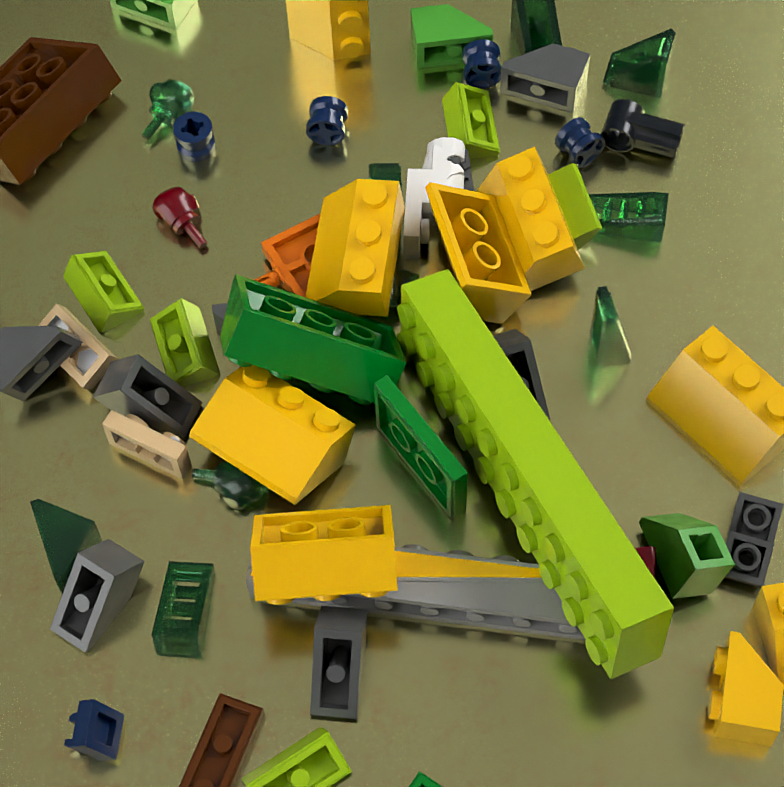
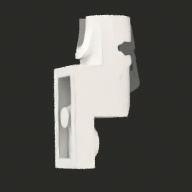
[403,137,474,259]

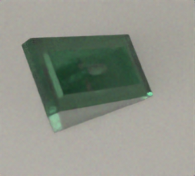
[510,0,562,55]
[603,28,676,98]
[30,499,102,594]

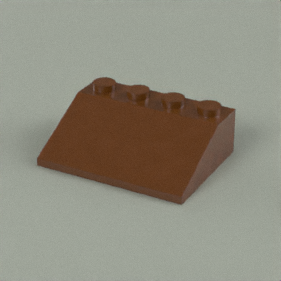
[0,37,122,185]

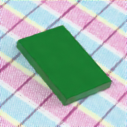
[374,375,468,520]

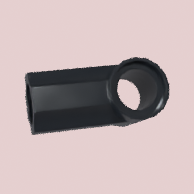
[600,99,685,158]

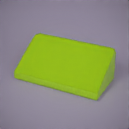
[442,82,500,159]
[548,163,602,250]
[63,251,145,333]
[150,298,220,387]
[241,727,352,787]

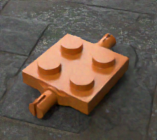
[253,214,320,297]

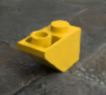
[708,631,784,746]

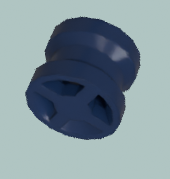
[462,39,502,89]
[306,96,348,145]
[173,111,216,162]
[554,117,605,168]

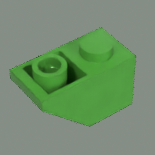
[639,513,735,599]

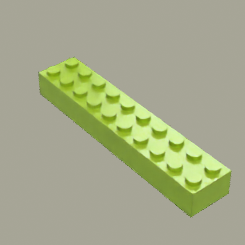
[397,269,674,679]

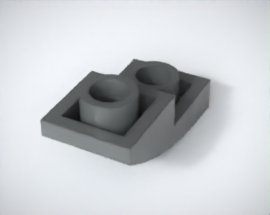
[725,492,784,588]

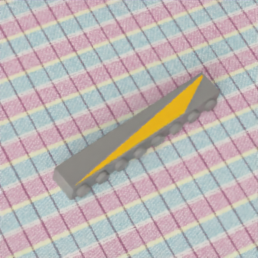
[245,544,586,640]

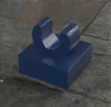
[64,699,125,762]

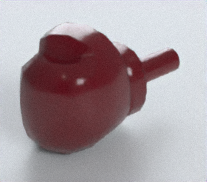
[152,187,208,249]

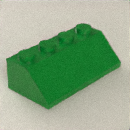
[220,274,407,405]

